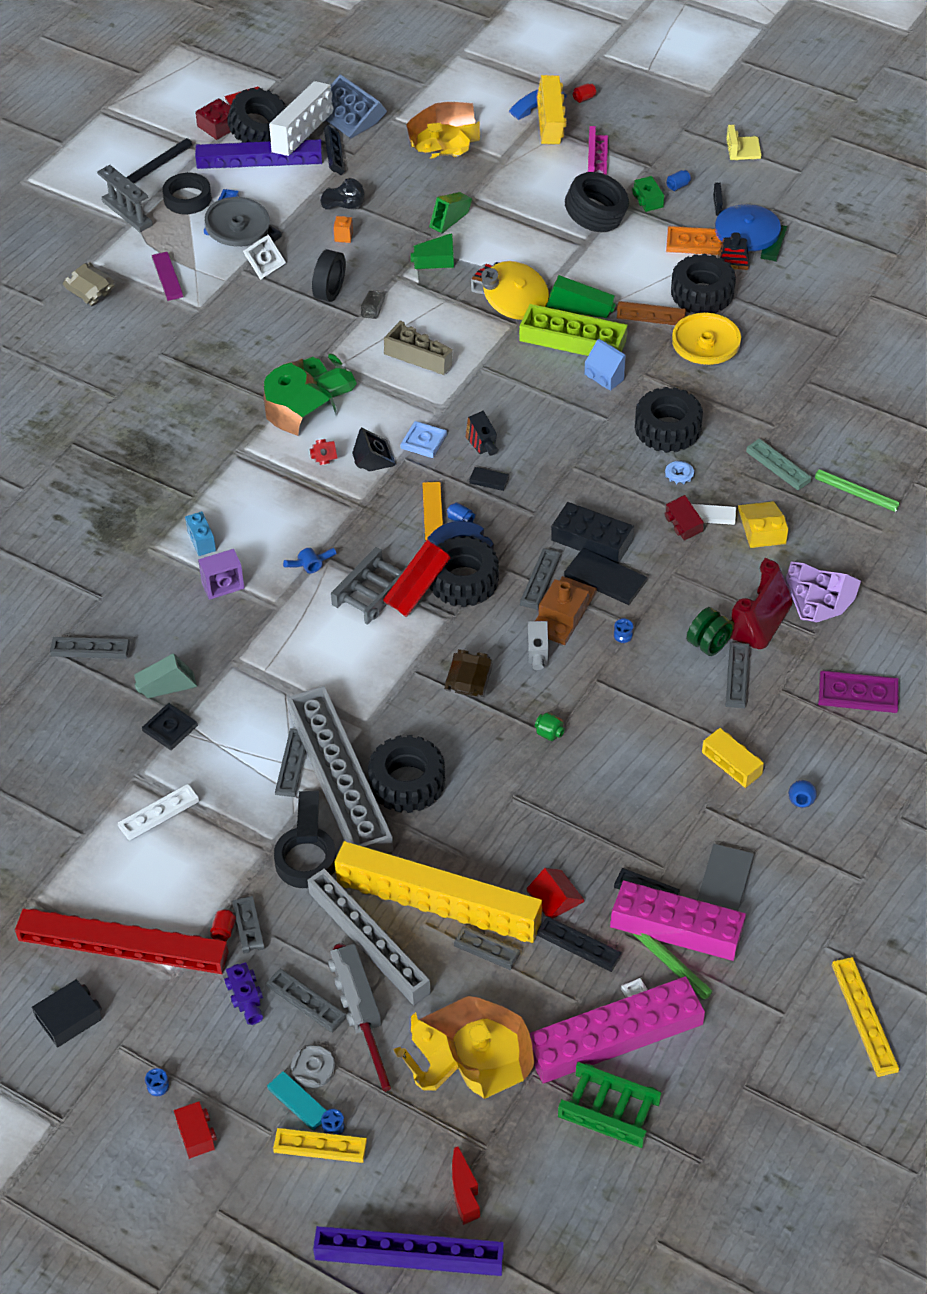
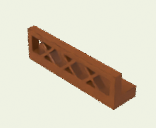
[617,301,686,325]

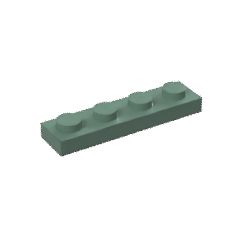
[746,439,811,491]

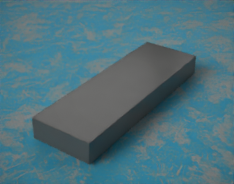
[454,926,520,970]

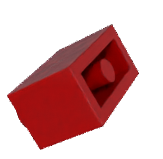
[174,1101,217,1159]

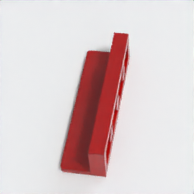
[383,539,450,617]

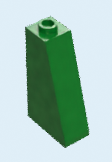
[546,275,616,318]

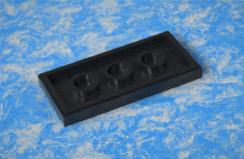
[564,548,647,605]

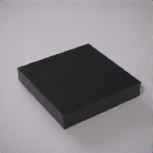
[142,703,198,750]

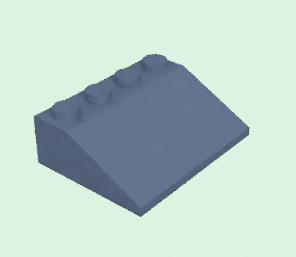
[325,74,387,138]

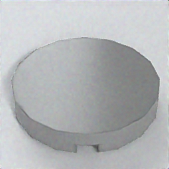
[291,1045,335,1088]

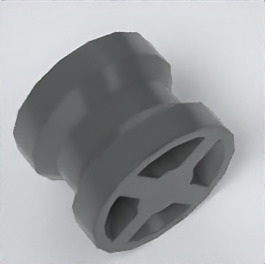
[481,268,499,290]

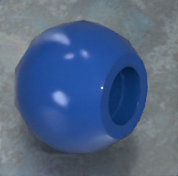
[788,780,817,808]

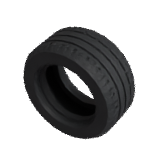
[564,172,629,232]

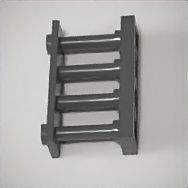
[97,165,153,232]
[331,547,407,625]

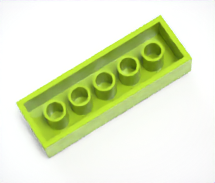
[519,304,628,356]

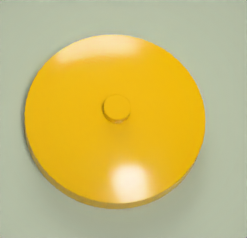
[483,261,549,320]
[672,313,741,365]

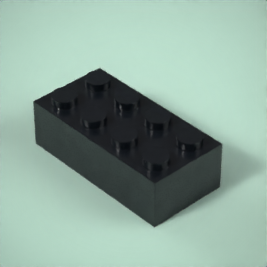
[551,501,634,564]

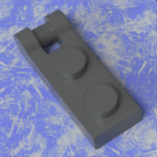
[232,896,264,954]

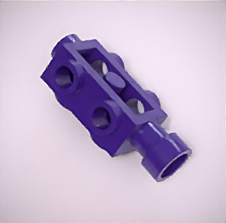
[224,962,263,1025]

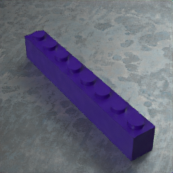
[195,140,322,169]
[313,1226,504,1276]

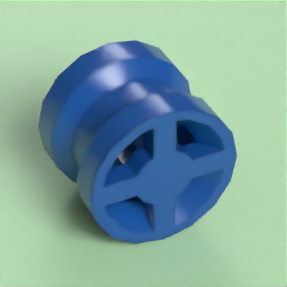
[614,619,633,643]
[145,1068,169,1096]
[321,1109,345,1135]

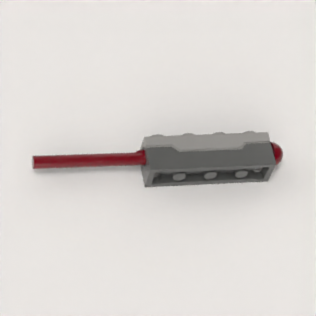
[328,943,391,1092]

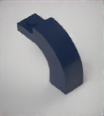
[427,521,494,549]

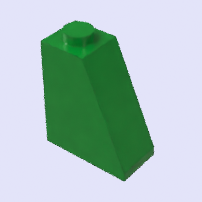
[429,192,472,233]
[411,234,454,269]

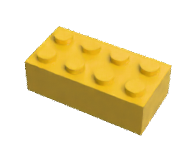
[537,75,566,144]

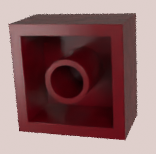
[195,98,231,140]

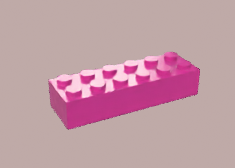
[610,880,746,961]

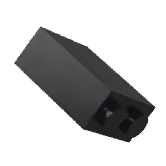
[32,979,102,1048]

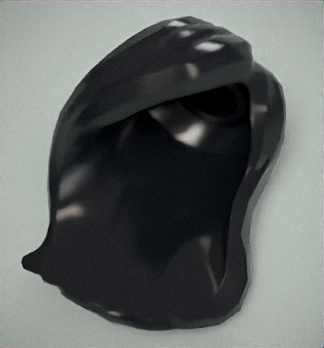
[320,178,365,210]

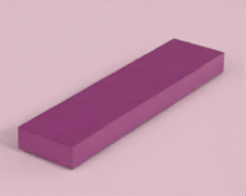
[152,252,183,301]

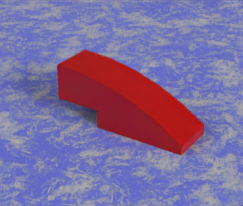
[452,1146,480,1225]

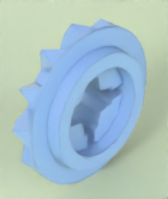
[665,461,694,485]

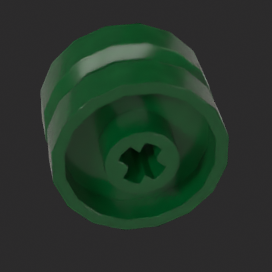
[686,607,734,656]

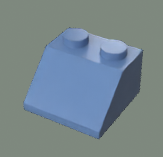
[584,339,625,391]

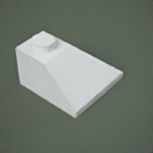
[243,235,286,279]

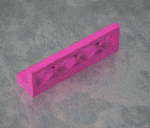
[588,126,608,175]

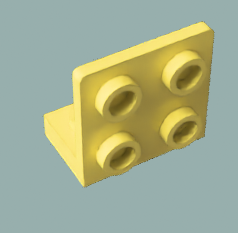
[726,125,762,160]

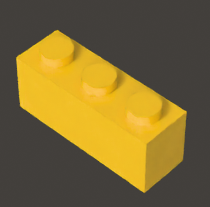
[702,728,764,788]

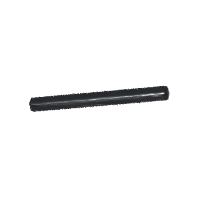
[126,138,192,183]

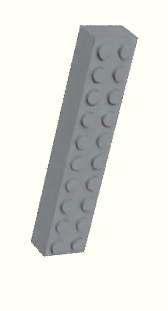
[287,686,393,853]

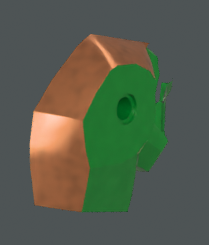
[264,353,357,436]

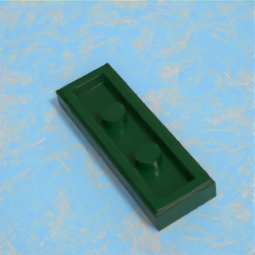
[760,225,787,262]

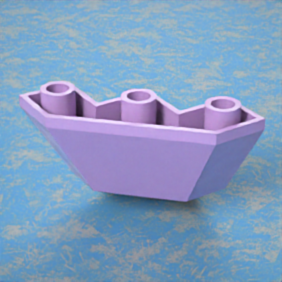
[786,562,861,622]

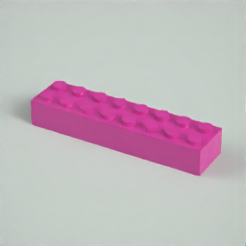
[529,976,705,1084]

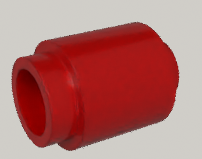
[572,83,596,103]
[210,909,236,941]

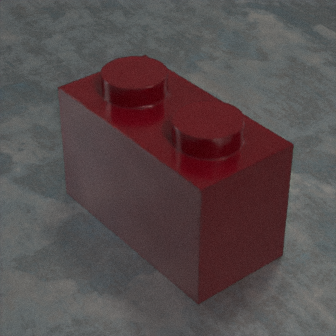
[664,495,704,541]

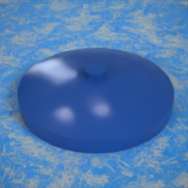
[715,204,781,251]

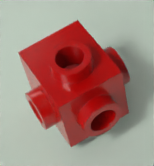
[309,439,337,465]

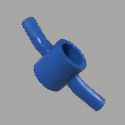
[283,548,337,574]

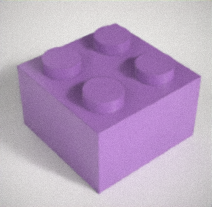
[198,549,244,600]

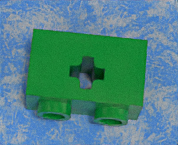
[632,176,664,212]

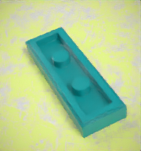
[267,1071,327,1131]

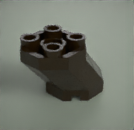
[444,649,493,697]

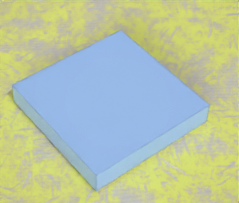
[400,421,447,458]

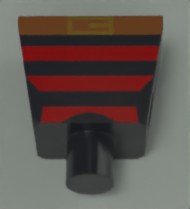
[718,232,749,270]
[466,411,498,456]

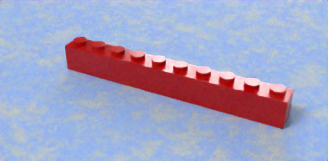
[15,908,229,974]

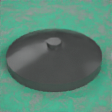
[205,197,270,247]

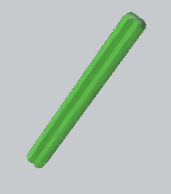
[815,469,900,512]
[632,933,712,999]

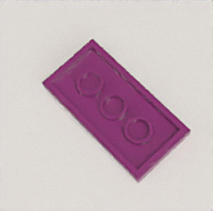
[818,670,899,713]

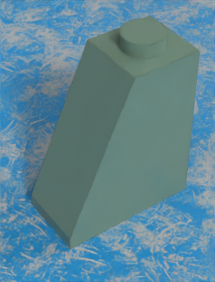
[134,653,197,698]

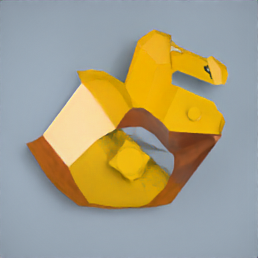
[406,102,480,159]
[393,996,534,1099]

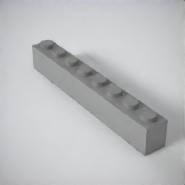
[308,869,430,1006]

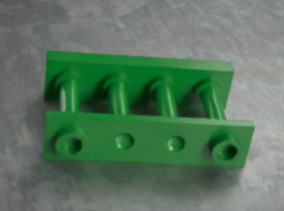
[558,1062,662,1148]

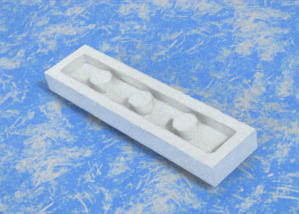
[118,784,199,841]

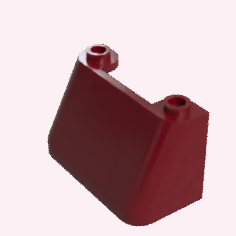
[730,558,793,649]

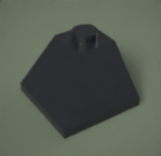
[352,427,396,472]

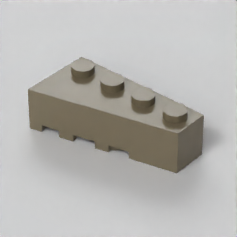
[384,320,453,375]

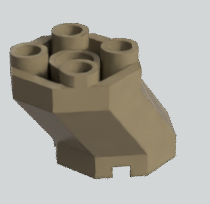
[63,262,115,306]

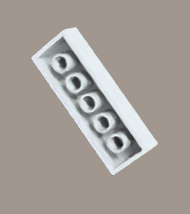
[269,81,333,156]

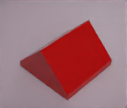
[527,868,584,919]

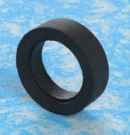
[162,172,212,215]
[312,249,346,302]
[274,828,336,888]

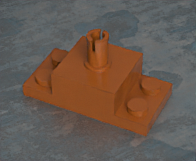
[535,576,596,645]

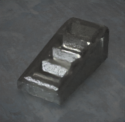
[361,291,385,319]

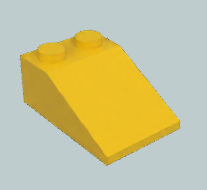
[738,501,788,548]

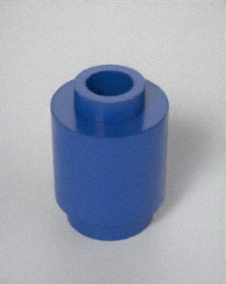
[666,170,691,191]
[447,502,475,523]

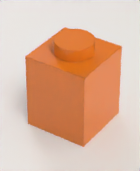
[333,216,353,243]

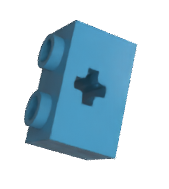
[185,511,216,556]

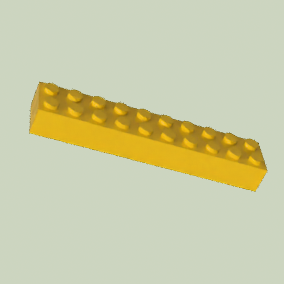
[335,841,542,943]

